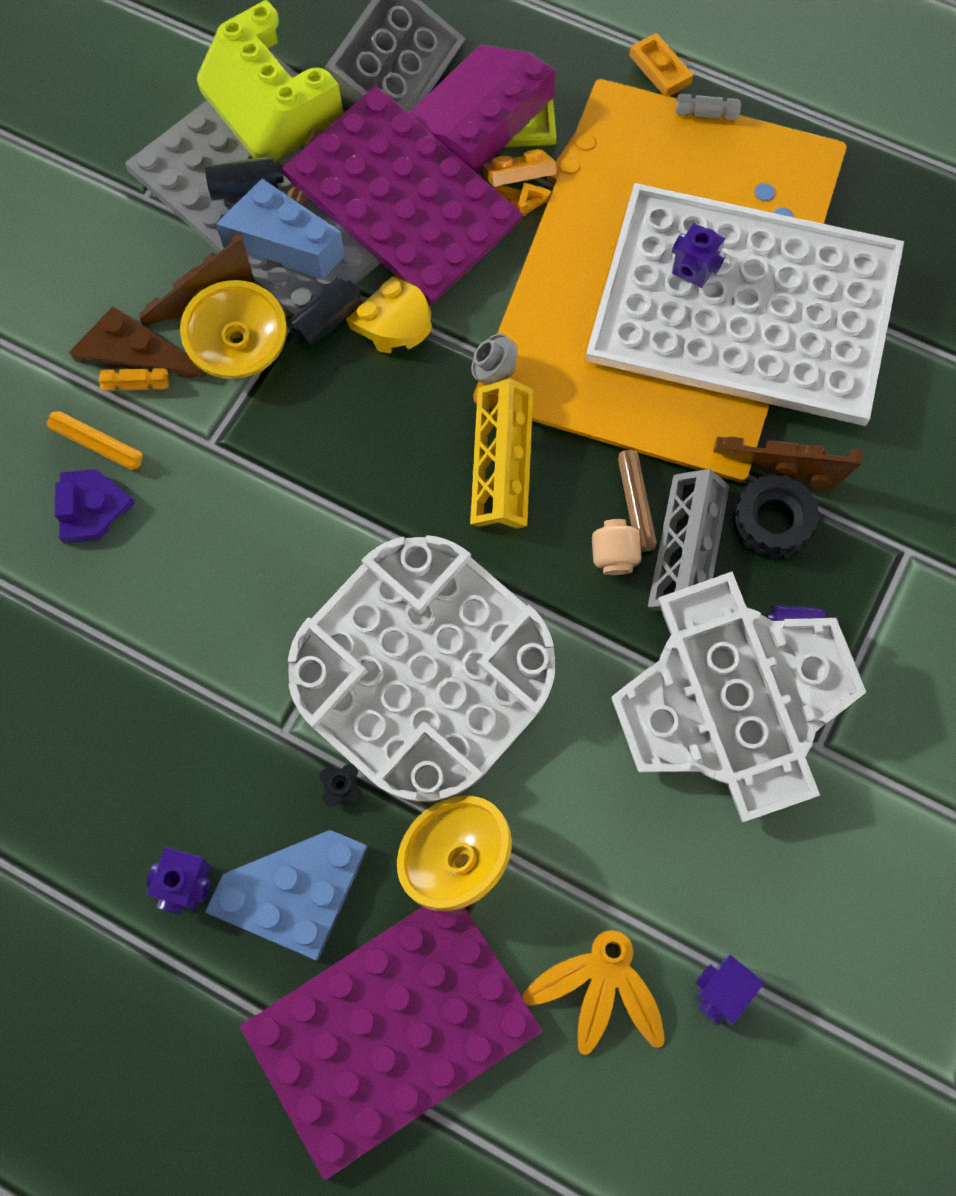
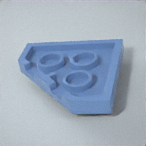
[205,830,368,961]

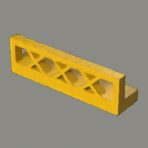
[470,378,533,529]

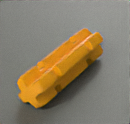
[99,368,170,391]

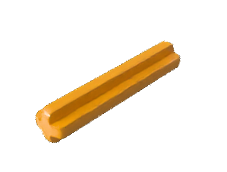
[46,411,143,470]

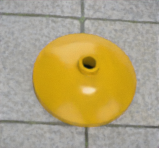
[180,280,287,379]
[397,795,512,911]

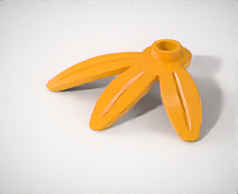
[522,930,665,1055]

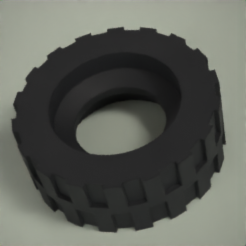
[733,474,820,560]

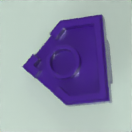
[55,469,135,543]

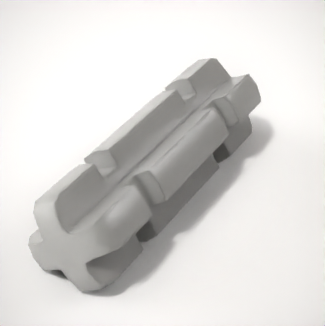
[675,94,741,120]

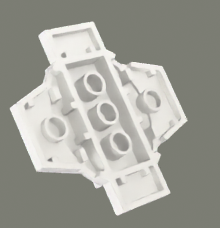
[611,572,866,822]

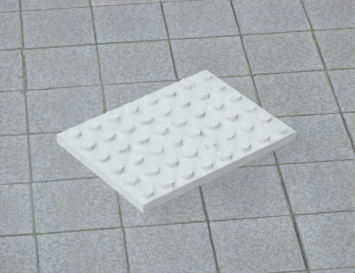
[585,183,904,426]

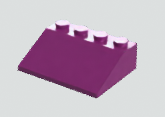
[409,45,556,174]

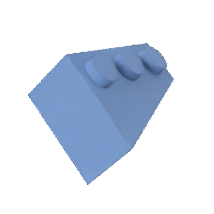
[216,179,345,279]

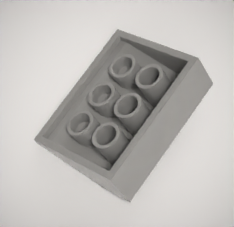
[324,0,466,113]

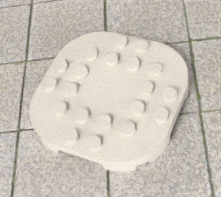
[288,535,555,802]

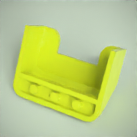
[197,0,343,161]

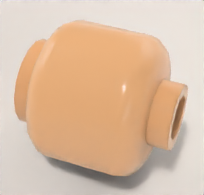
[592,519,641,575]

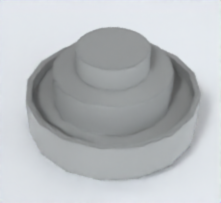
[471,333,518,385]

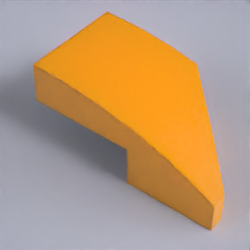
[489,183,551,216]

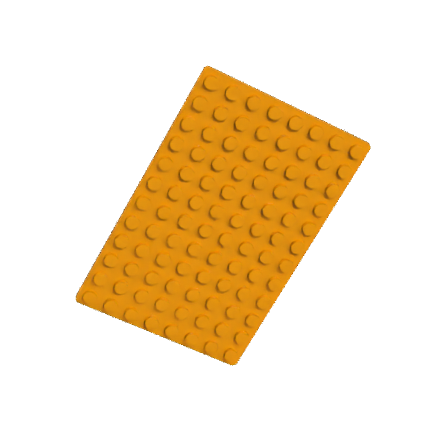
[473,79,846,483]

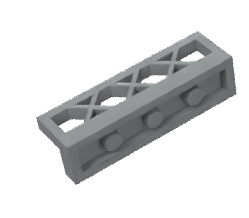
[648,469,730,612]

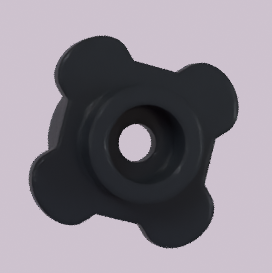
[319,764,362,806]

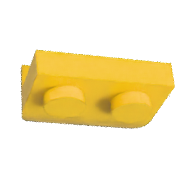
[346,276,432,353]

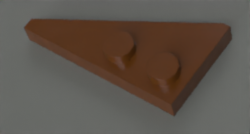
[139,233,256,326]
[69,306,207,378]
[713,436,864,491]

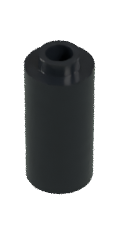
[205,156,284,201]
[287,279,361,349]

